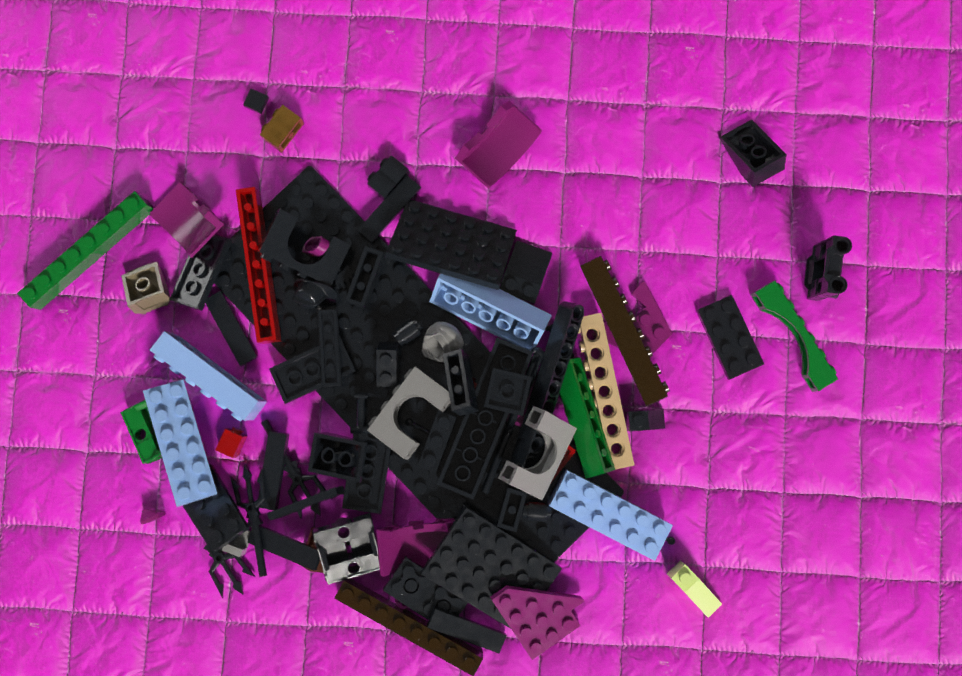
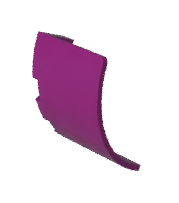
[455,100,542,188]
[150,182,224,258]
[376,519,456,577]

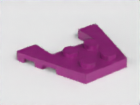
[592,281,673,354]

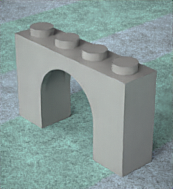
[367,367,450,460]
[498,406,577,500]

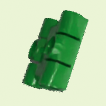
[120,400,162,464]

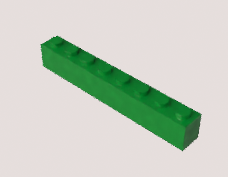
[17,191,154,310]

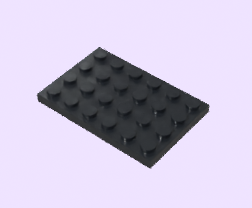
[385,200,517,290]
[421,506,562,629]

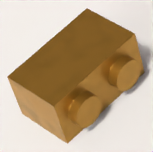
[260,104,304,153]

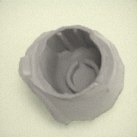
[421,321,464,363]

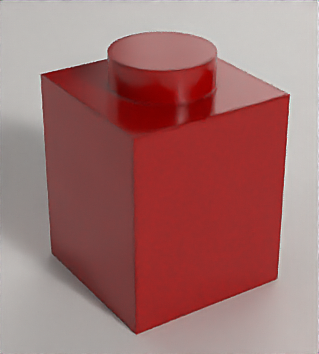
[215,427,247,458]

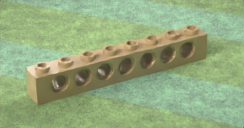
[578,313,634,469]

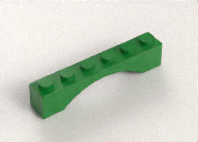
[750,281,838,392]

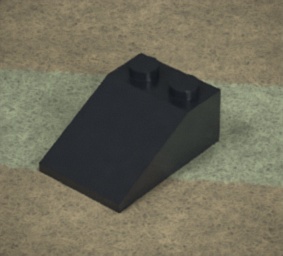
[720,120,787,187]
[499,241,552,306]
[308,432,368,483]

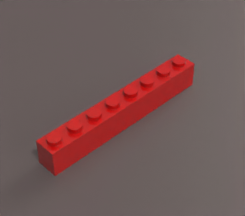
[236,187,281,344]

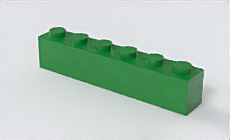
[559,358,615,478]

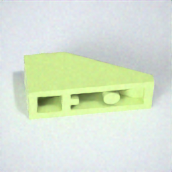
[667,561,722,618]

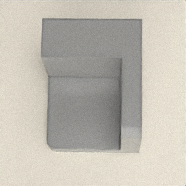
[222,530,251,557]

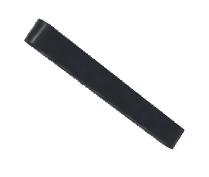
[511,301,584,468]

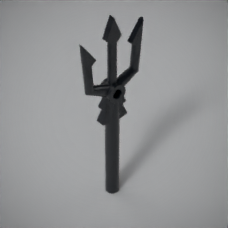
[261,419,326,519]
[230,465,267,577]
[183,504,256,599]

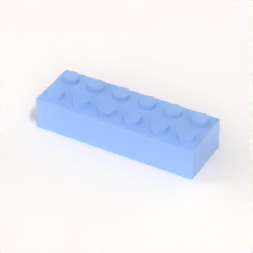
[429,274,552,351]
[150,331,267,421]
[143,380,217,507]
[547,468,673,561]

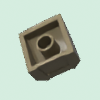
[121,261,170,314]

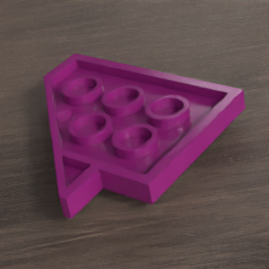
[490,585,584,660]

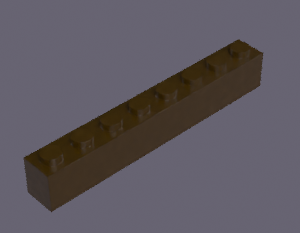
[580,256,670,407]
[334,578,483,676]

